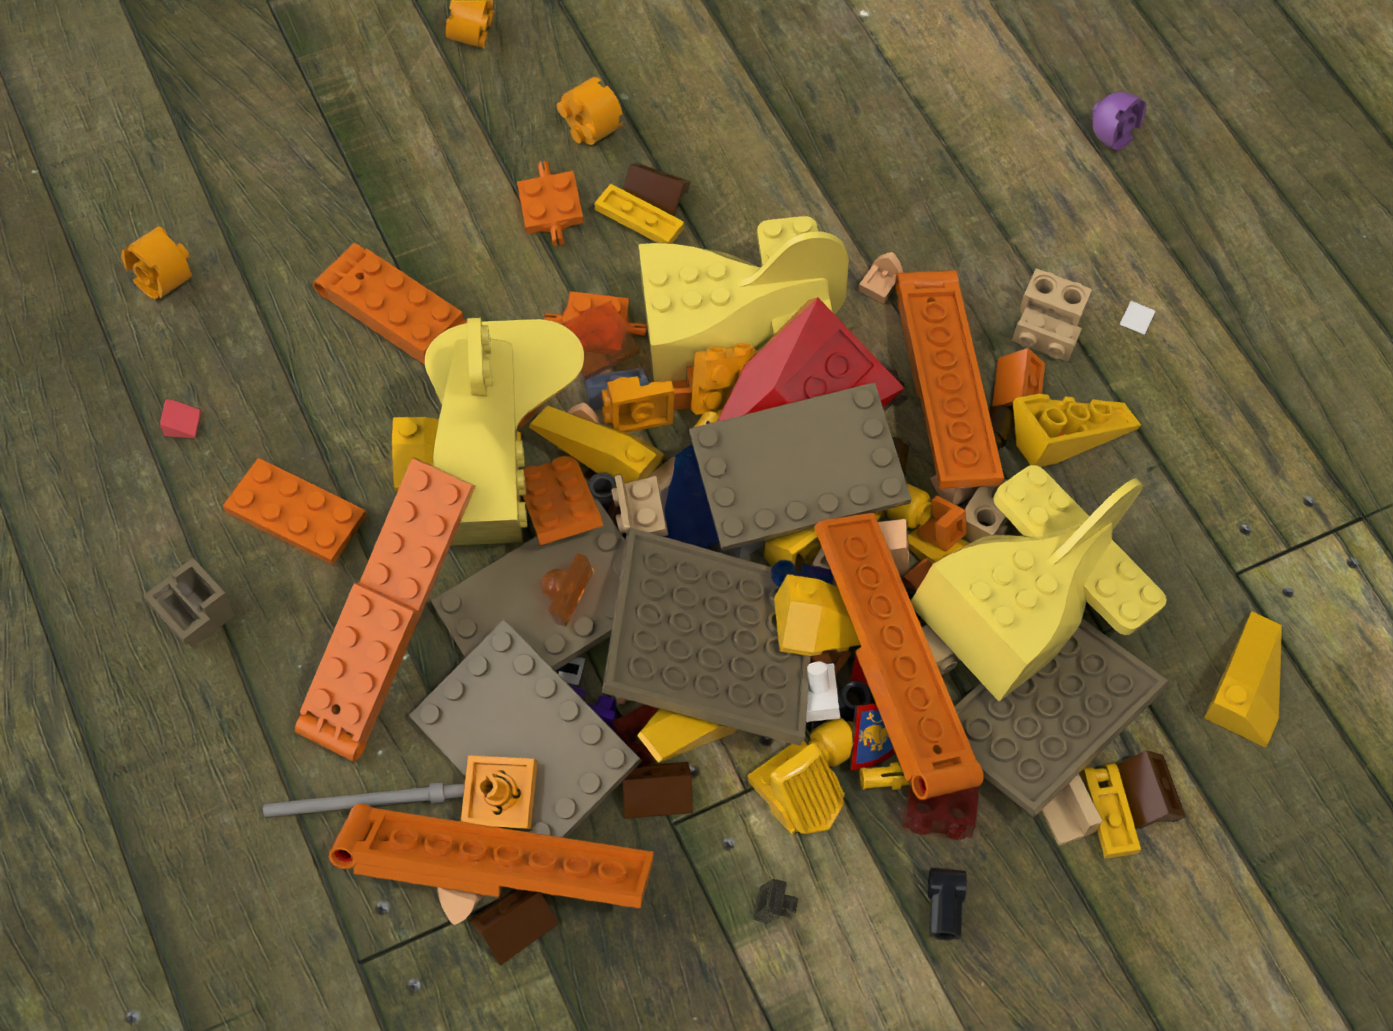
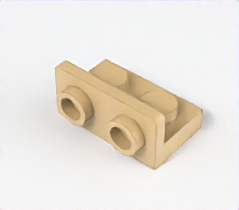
[1012,308,1082,362]
[612,475,668,537]

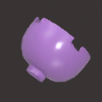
[1092,91,1146,151]

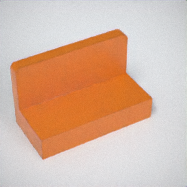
[992,348,1045,407]

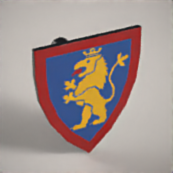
[844,703,895,771]

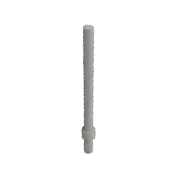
[263,782,465,818]

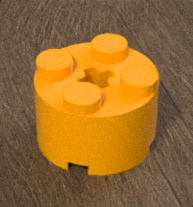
[445,0,495,48]
[557,77,623,145]
[121,226,192,299]

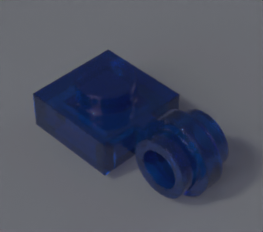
[771,560,834,587]

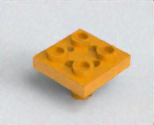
[461,755,538,830]

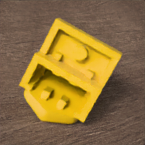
[747,740,845,835]

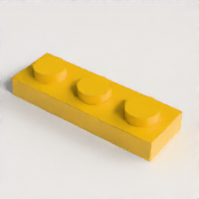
[595,184,684,244]

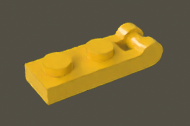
[1080,763,1141,859]

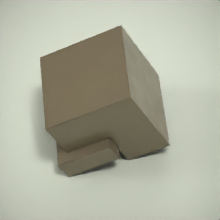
[143,558,235,648]

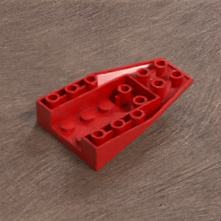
[716,297,904,422]

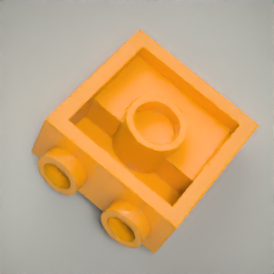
[691,343,758,415]
[601,376,674,433]

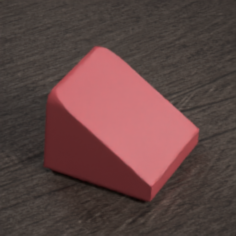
[160,399,201,439]

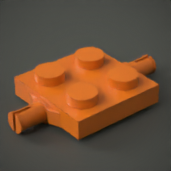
[517,161,584,246]
[544,291,647,356]

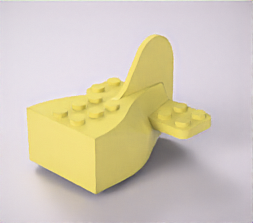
[638,216,849,382]
[425,317,584,546]
[911,465,1167,702]

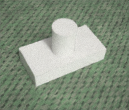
[806,662,840,722]

